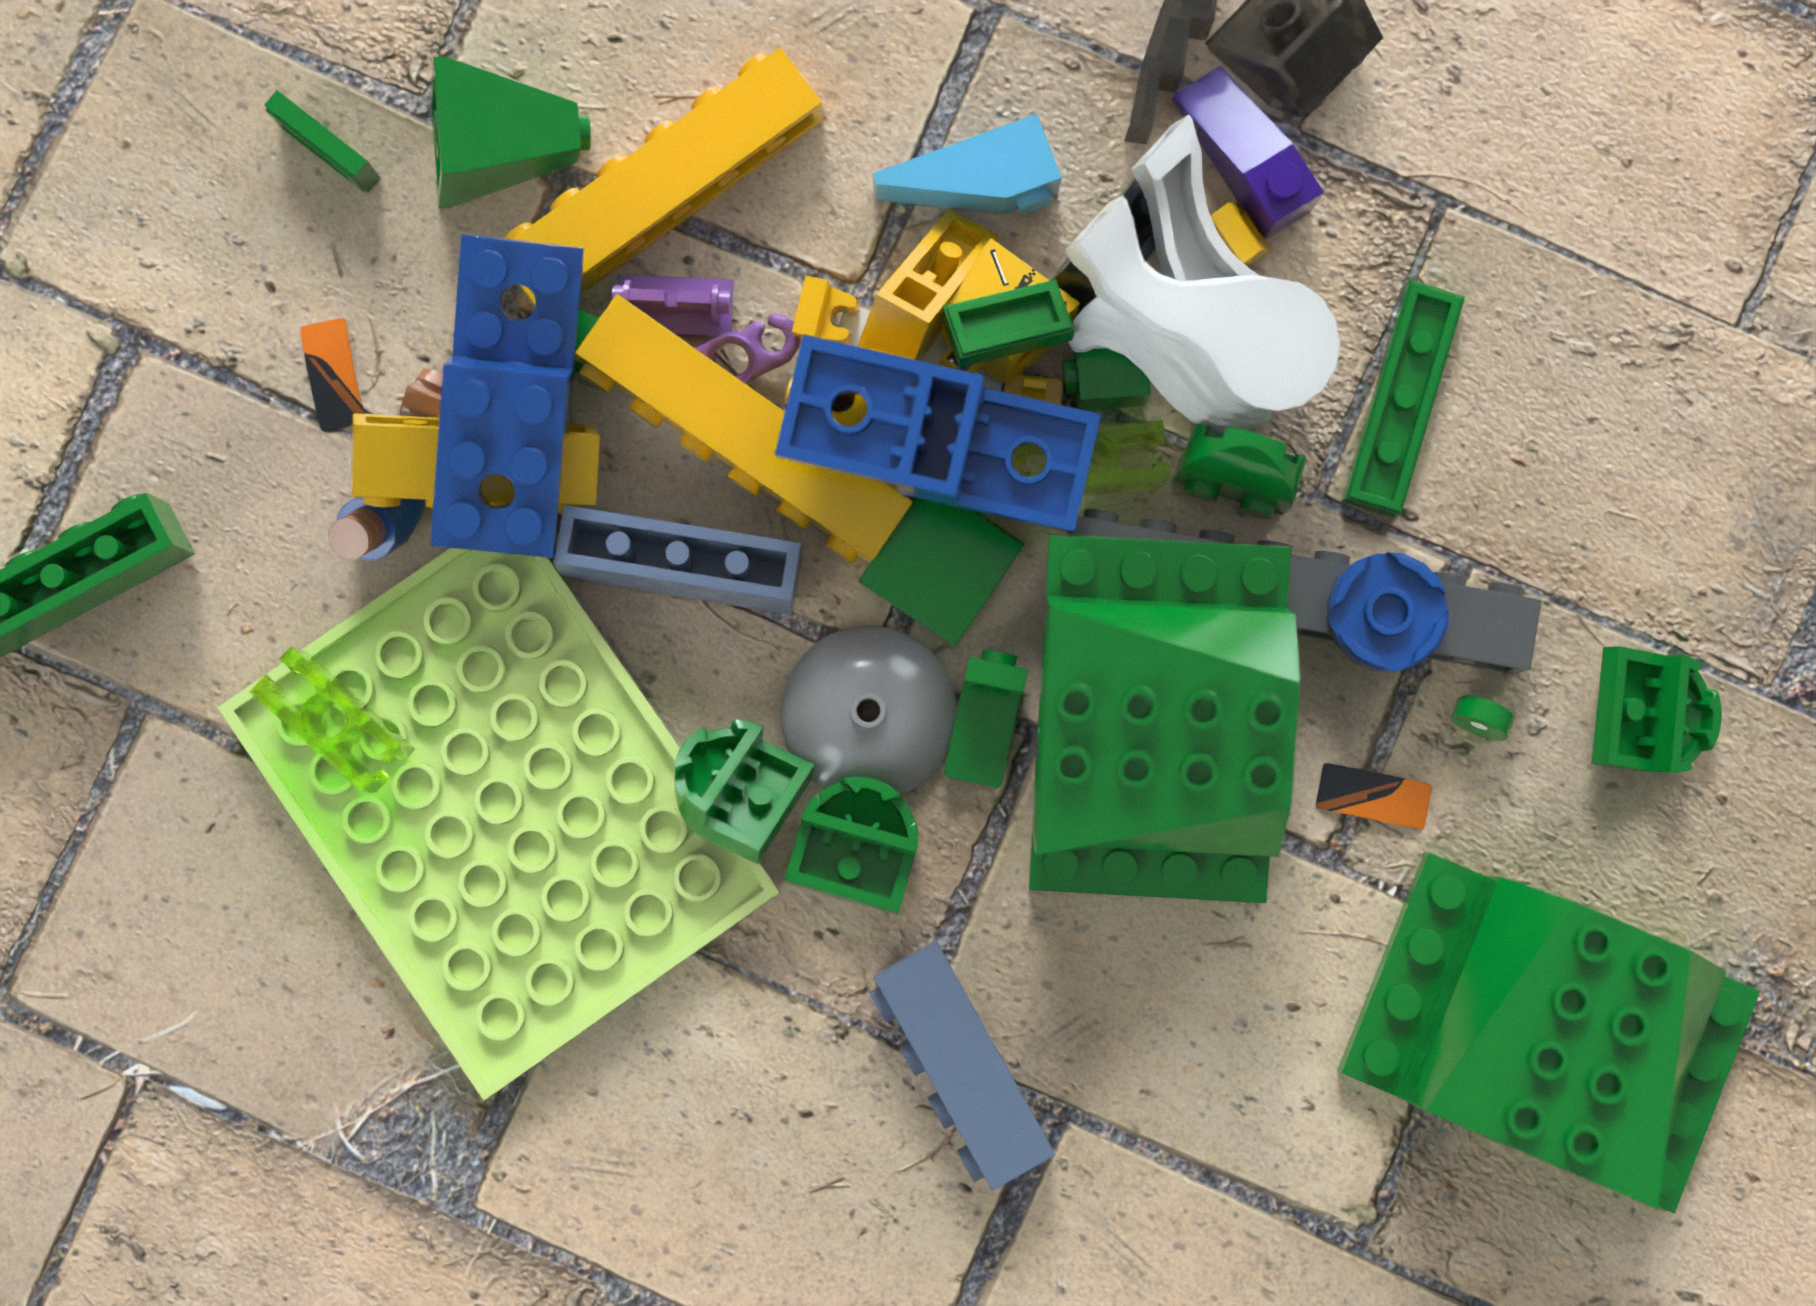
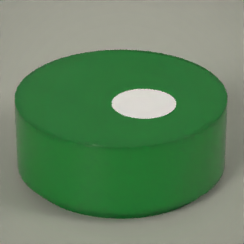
[1450,695,1515,741]

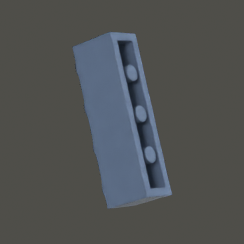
[553,505,802,615]
[869,939,1056,1191]

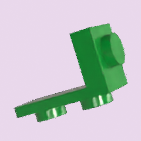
[944,650,1028,788]

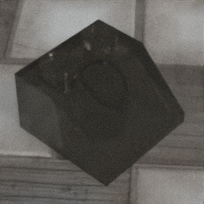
[1205,0,1383,120]

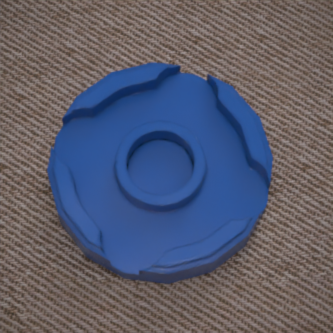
[1327,553,1449,672]

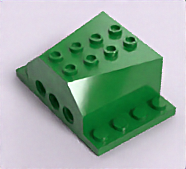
[1028,534,1300,903]
[1337,852,1760,1214]

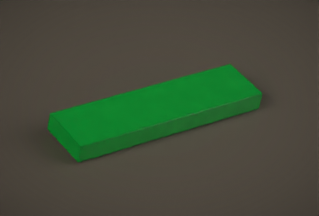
[1341,280,1465,518]

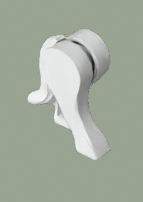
[1065,115,1340,434]

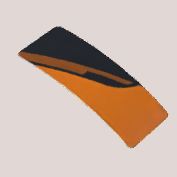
[300,318,365,431]
[1316,763,1432,830]

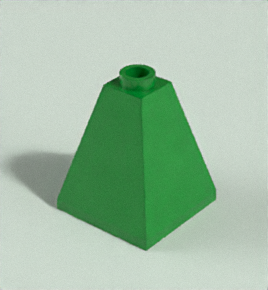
[431,57,591,209]

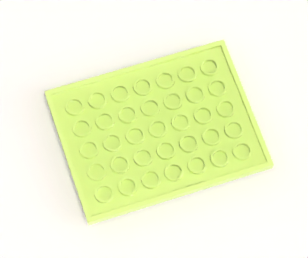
[217,548,781,1101]

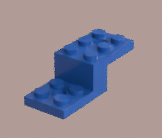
[430,234,585,558]
[775,335,1101,534]

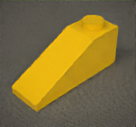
[858,209,999,361]

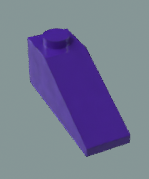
[1171,66,1324,240]

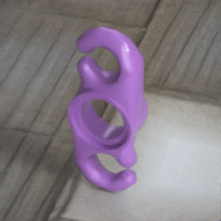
[694,313,800,384]

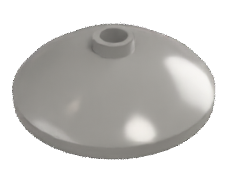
[781,626,957,795]

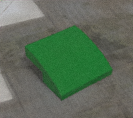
[858,497,1025,647]

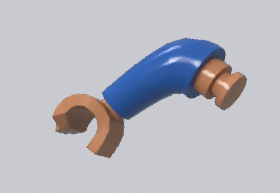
[328,368,443,561]

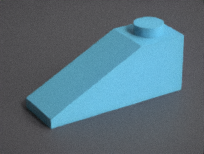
[872,114,1062,215]

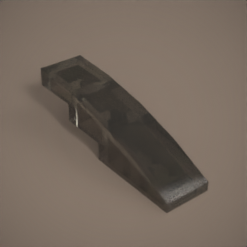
[1124,0,1217,145]

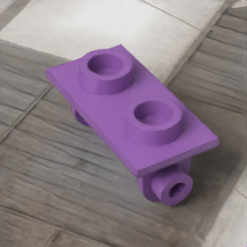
[612,274,734,337]

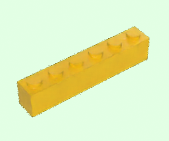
[505,47,824,306]
[575,294,913,564]

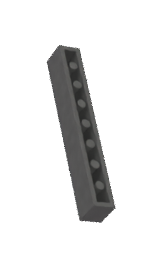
[1066,509,1542,674]

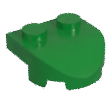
[1172,424,1307,519]
[1591,646,1722,773]
[674,720,815,864]
[784,777,918,915]

